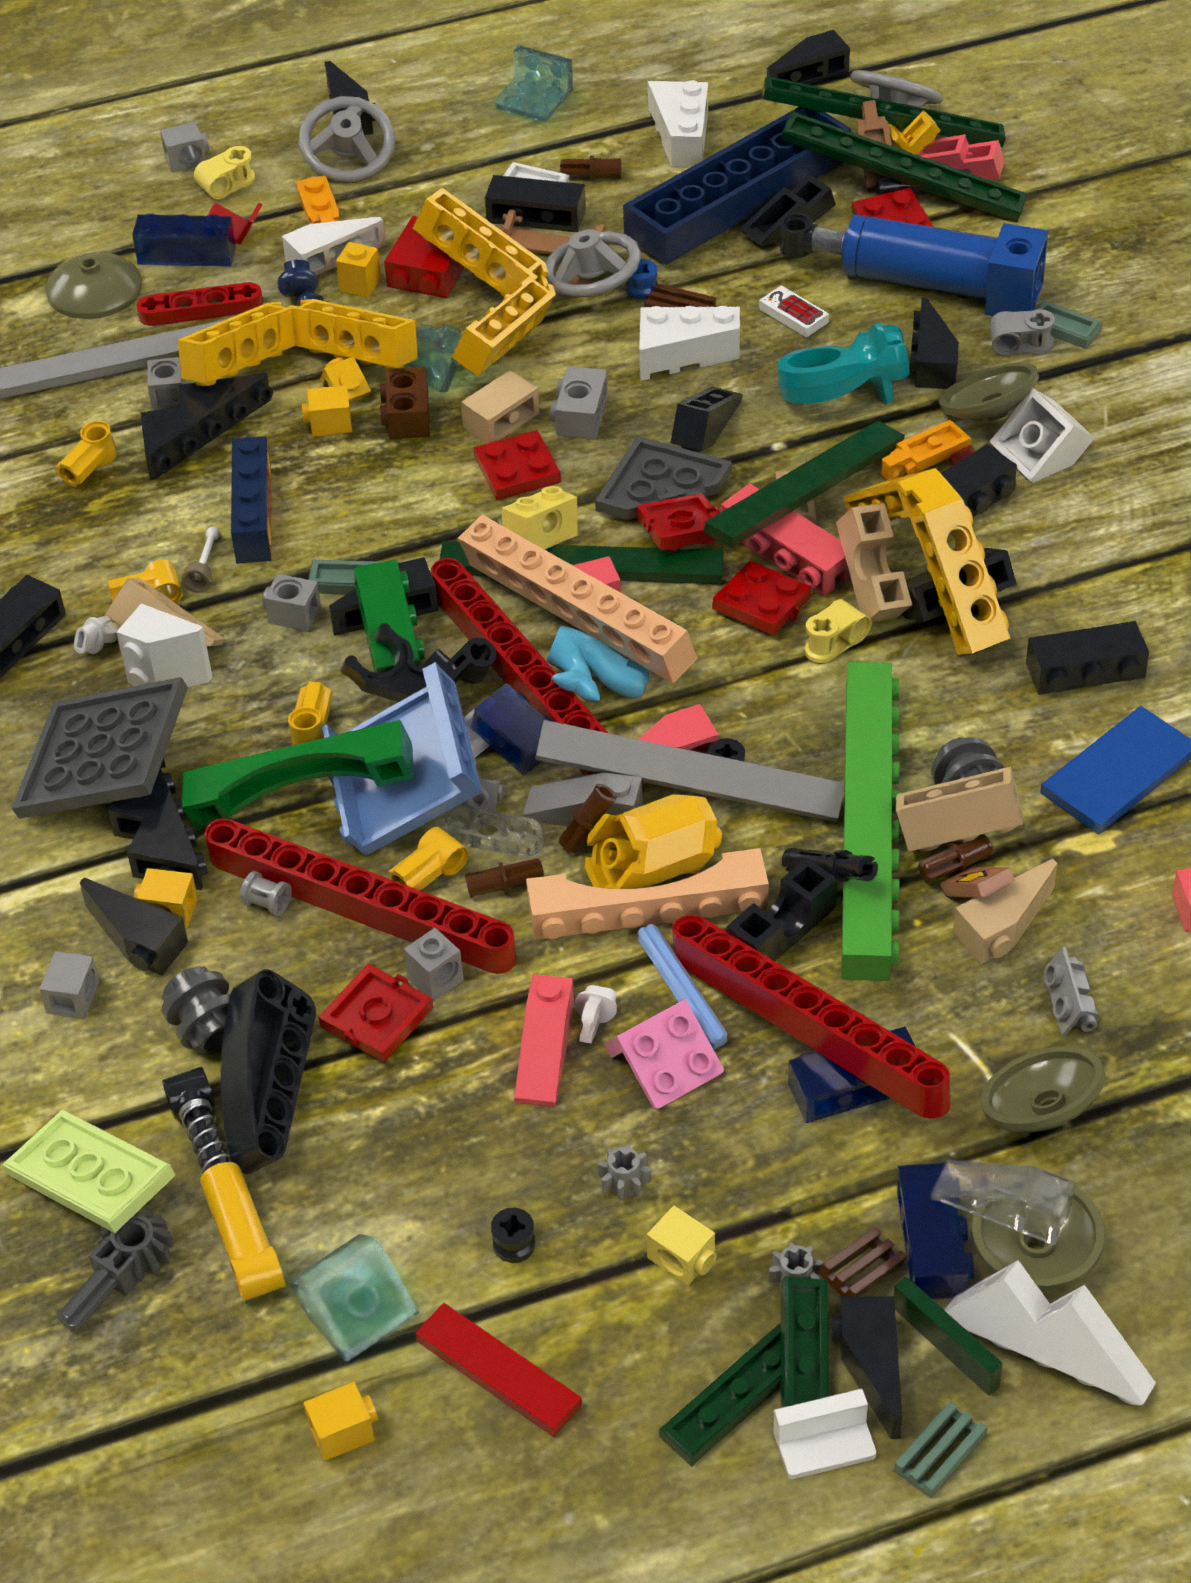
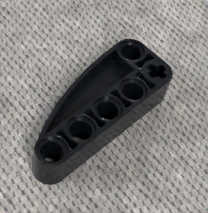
[221,969,316,1174]

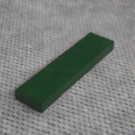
[659,1322,781,1466]

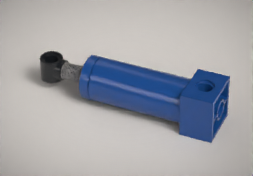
[780,213,1049,316]

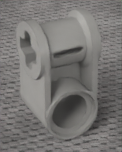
[990,309,1055,356]

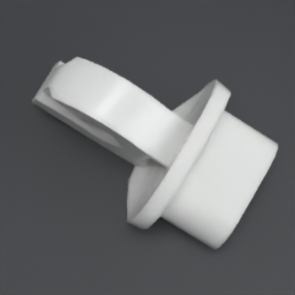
[74,616,118,654]
[574,985,617,1044]

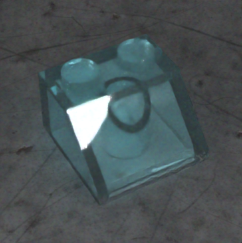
[288,1234,419,1362]

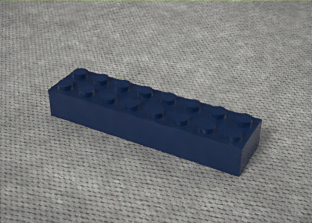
[623,107,851,265]

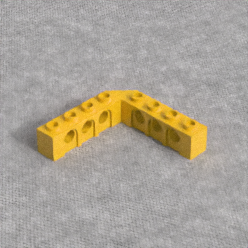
[412,188,556,376]
[178,299,418,386]
[843,468,1010,655]

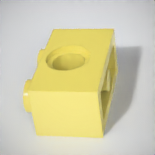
[502,486,578,550]

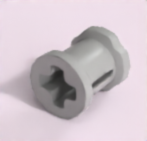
[240,871,292,916]

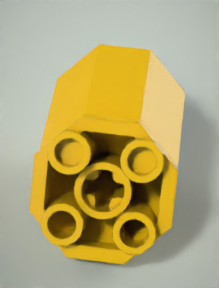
[584,794,722,889]

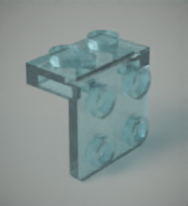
[494,45,573,121]

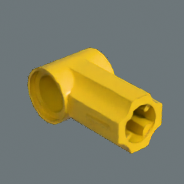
[55,421,117,488]
[107,559,183,603]
[288,681,333,746]
[388,826,469,891]

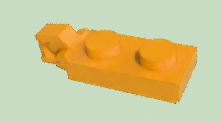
[296,175,340,224]
[881,420,972,480]

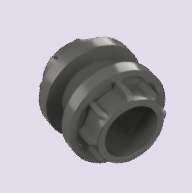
[931,737,1005,785]
[161,966,230,1054]

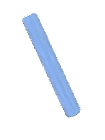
[638,924,727,1049]

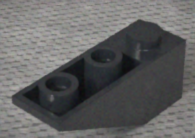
[909,298,959,389]

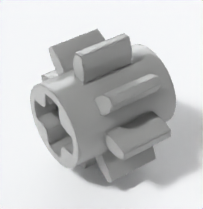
[597,1145,651,1200]
[769,1242,823,1296]

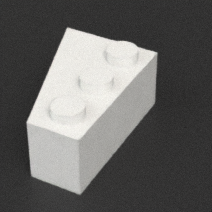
[648,80,708,167]
[639,306,740,381]

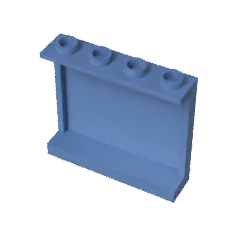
[322,662,482,856]

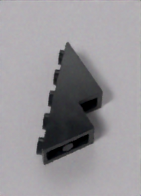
[140,373,273,480]
[108,758,208,890]

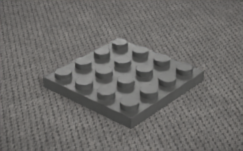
[12,677,188,819]

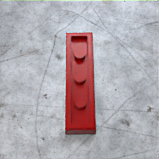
[415,1302,582,1437]

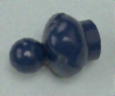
[277,260,323,306]

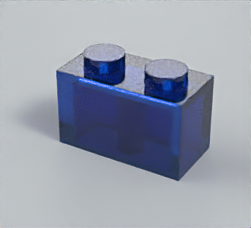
[470,683,553,776]

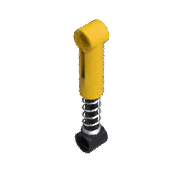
[162,1066,286,1301]

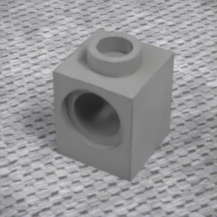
[160,122,209,172]
[147,357,185,411]
[262,574,321,632]
[404,928,464,1002]
[39,951,100,1019]

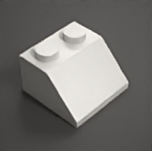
[990,388,1095,483]
[116,604,213,687]

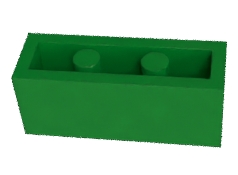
[354,559,425,673]

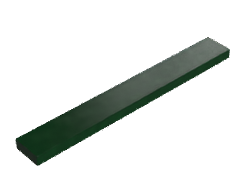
[763,76,1006,148]
[781,111,1028,223]
[704,420,905,548]
[440,541,724,584]

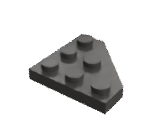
[595,436,732,520]

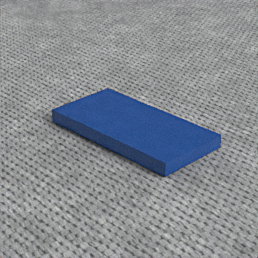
[1040,705,1191,834]

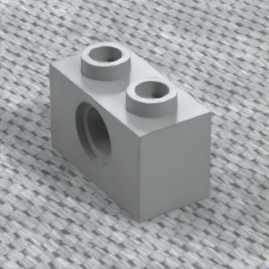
[550,366,608,440]

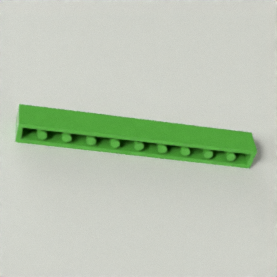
[841,662,899,981]

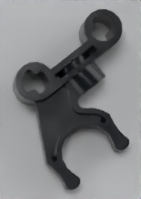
[341,623,496,702]

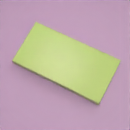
[2,1110,175,1233]

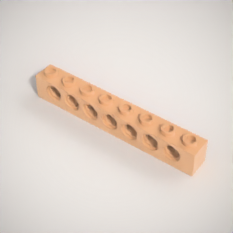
[458,515,698,684]

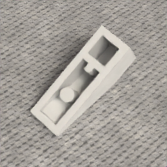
[282,217,386,276]

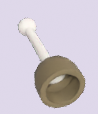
[182,527,220,593]

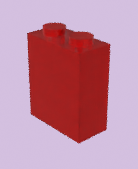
[384,216,465,298]

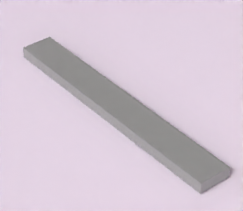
[0,319,227,399]
[536,720,845,822]

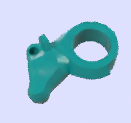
[777,323,909,405]

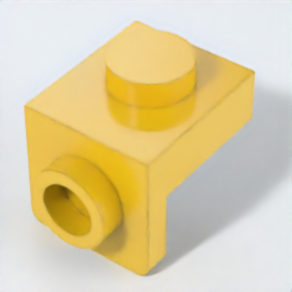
[889,110,941,155]
[320,356,371,404]

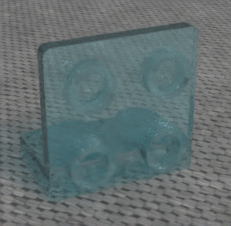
[404,324,462,392]

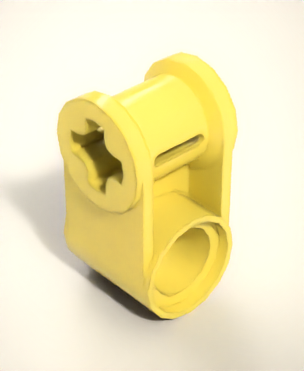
[194,146,255,200]
[805,599,872,663]

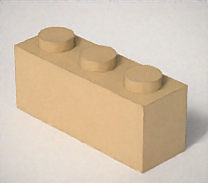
[896,767,1023,852]

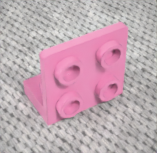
[604,999,724,1109]

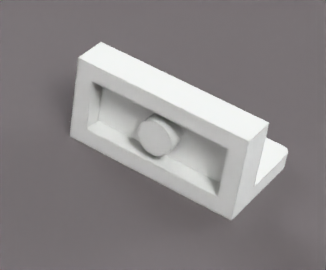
[773,1389,876,1480]

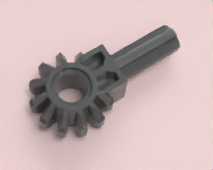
[57,1207,173,1330]

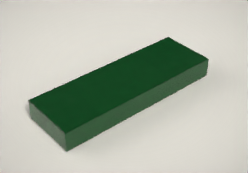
[781,1276,829,1408]
[894,1277,1002,1396]

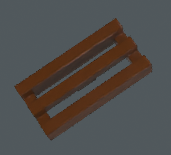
[644,283,716,307]
[818,1227,907,1297]

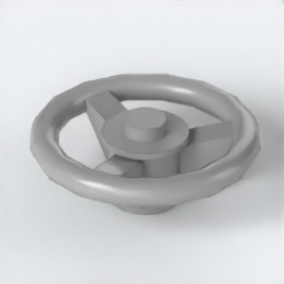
[850,70,944,107]
[298,96,395,183]
[546,229,642,298]

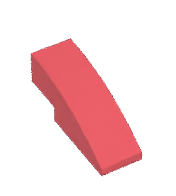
[918,135,1005,180]

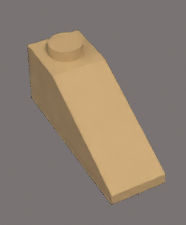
[105,578,226,646]
[953,859,1058,964]

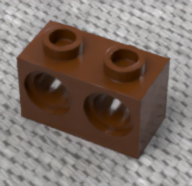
[380,367,430,439]

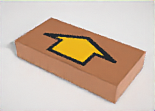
[940,867,1014,898]

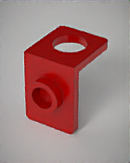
[204,202,263,245]

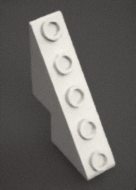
[944,1260,1156,1406]

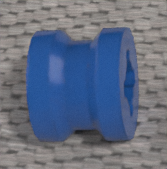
[626,259,658,299]

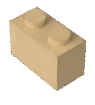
[461,370,539,444]

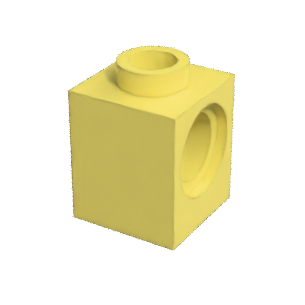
[646,1205,717,1286]

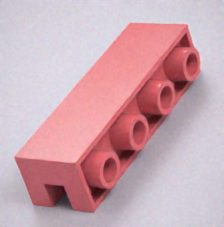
[721,483,851,597]

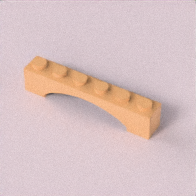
[526,848,769,940]

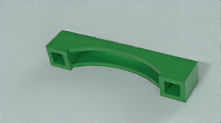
[182,720,414,830]

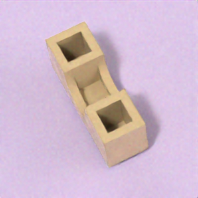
[836,503,912,623]

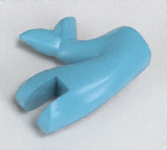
[547,626,650,702]

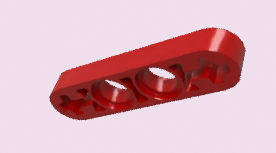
[136,282,263,326]

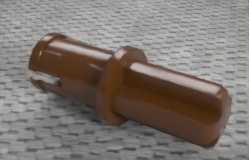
[560,155,621,180]
[559,784,617,853]
[918,834,994,882]
[465,858,544,898]

